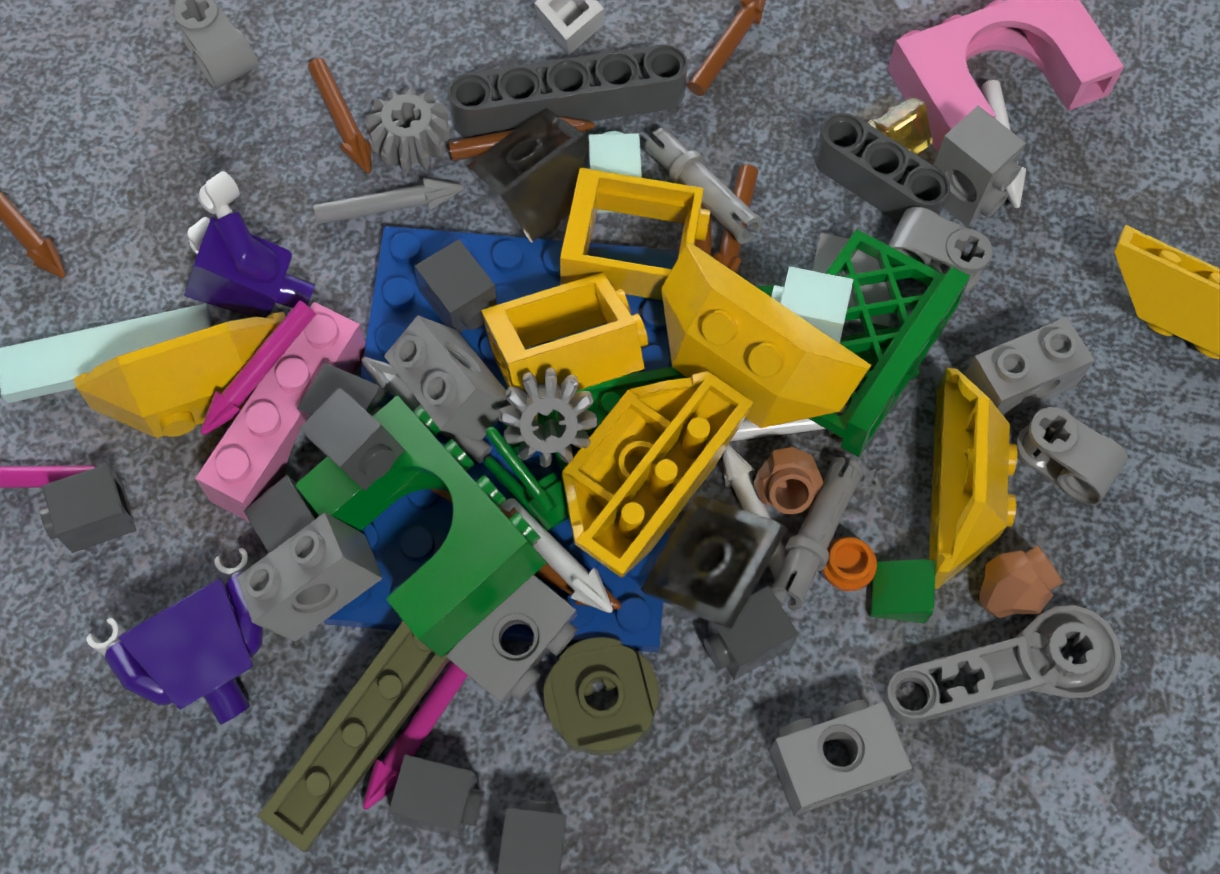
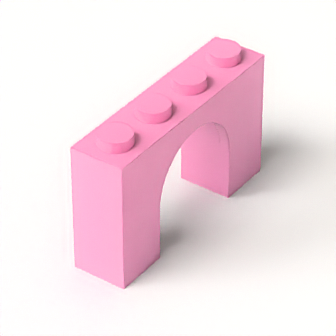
[887,0,1124,153]

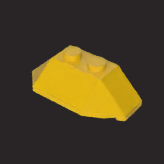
[1114,225,1220,359]
[661,242,871,429]
[73,312,286,438]
[928,368,1017,589]
[562,371,754,578]

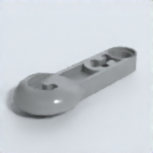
[884,605,1122,724]

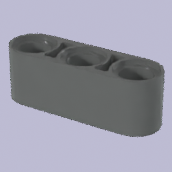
[815,113,950,223]

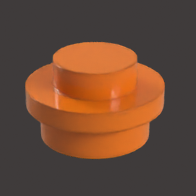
[821,537,877,592]

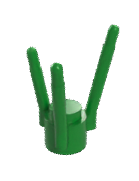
[484,410,569,531]

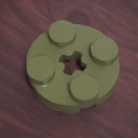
[544,637,659,756]

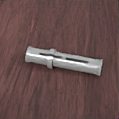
[645,127,763,244]
[771,457,864,609]

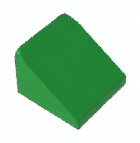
[870,559,936,624]

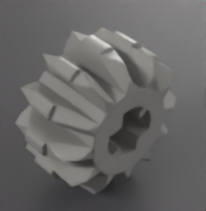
[366,85,452,174]
[499,368,597,468]

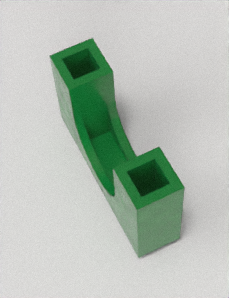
[295,395,547,658]

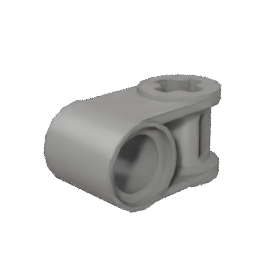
[173,0,259,90]
[888,207,993,293]
[1015,407,1128,505]

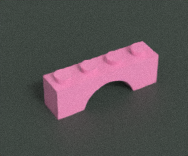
[195,302,366,522]

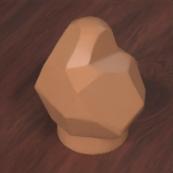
[753,447,824,514]
[979,545,1064,618]

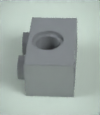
[933,105,1026,228]
[384,316,511,441]
[964,317,1095,418]
[237,512,383,641]
[446,575,578,704]
[769,700,912,816]

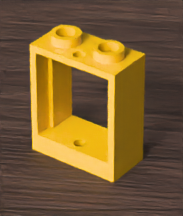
[560,168,711,301]
[481,272,648,392]

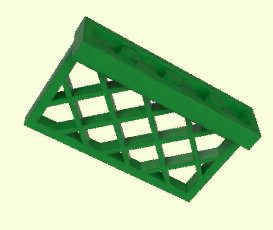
[808,229,970,457]

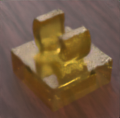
[868,97,933,155]

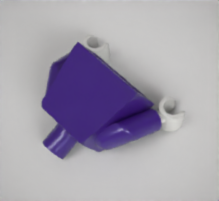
[184,172,315,318]
[86,548,263,725]

